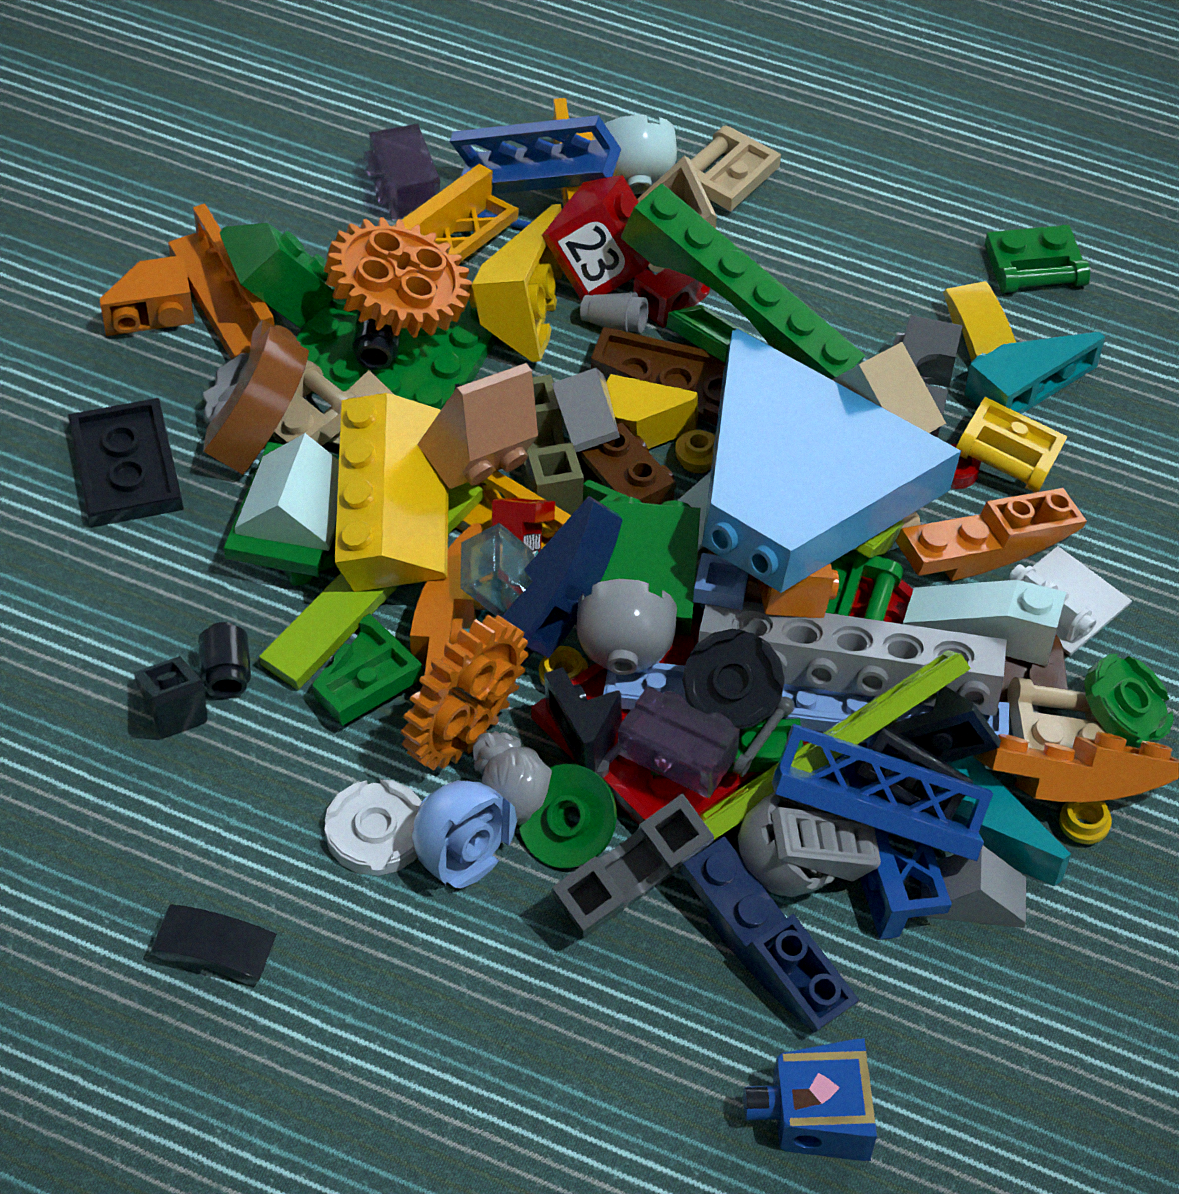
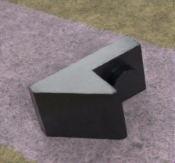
[133,656,208,738]
[544,667,622,773]
[888,686,1001,769]

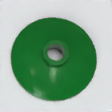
[519,764,617,868]

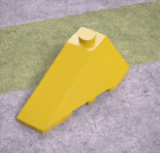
[468,204,563,362]

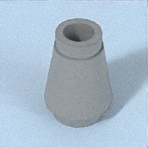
[580,292,649,333]

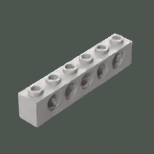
[698,601,1007,716]

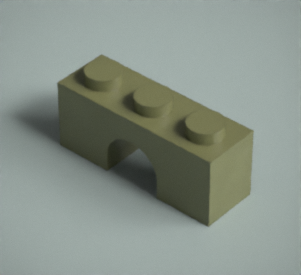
[520,374,584,515]

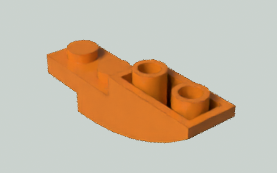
[896,488,1087,581]
[410,523,491,688]
[973,732,1179,802]

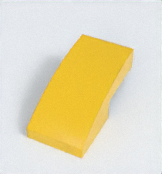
[943,281,1016,361]

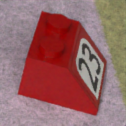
[542,175,650,300]

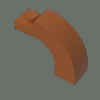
[203,319,309,475]

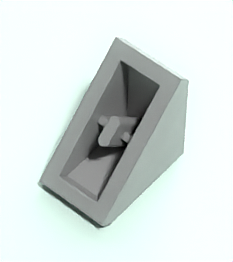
[552,368,620,452]
[919,846,1026,928]

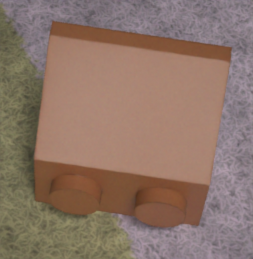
[417,363,538,489]

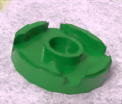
[1084,654,1174,748]

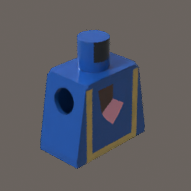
[743,1038,877,1161]

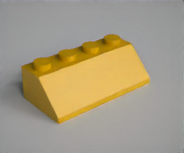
[335,393,449,592]

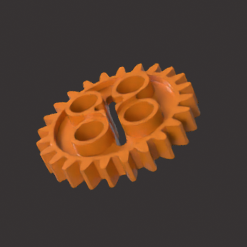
[324,217,472,337]
[401,615,528,770]

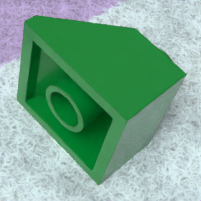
[219,223,335,329]

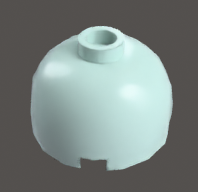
[592,115,677,194]

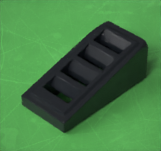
[855,726,974,820]

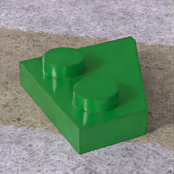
[312,614,424,726]

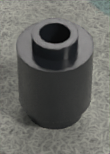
[353,311,401,370]
[198,622,251,699]

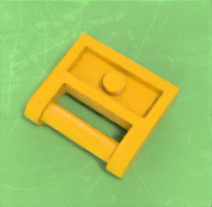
[956,397,1068,493]

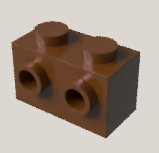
[576,422,676,505]

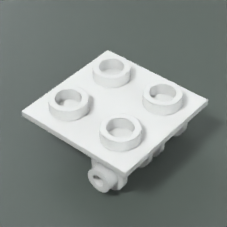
[1009,546,1132,656]

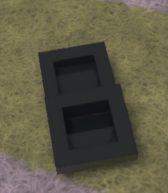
[149,904,277,987]

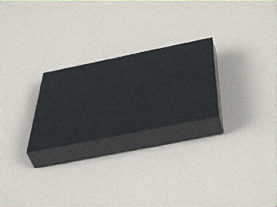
[68,398,184,528]

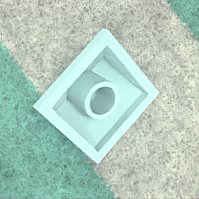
[235,433,339,551]

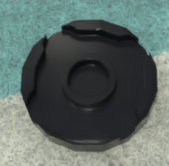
[682,628,785,732]

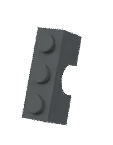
[894,315,963,438]
[552,794,714,939]

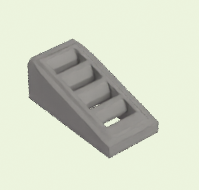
[771,807,881,881]

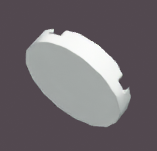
[324,779,422,876]

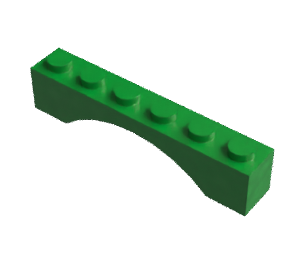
[621,183,866,380]

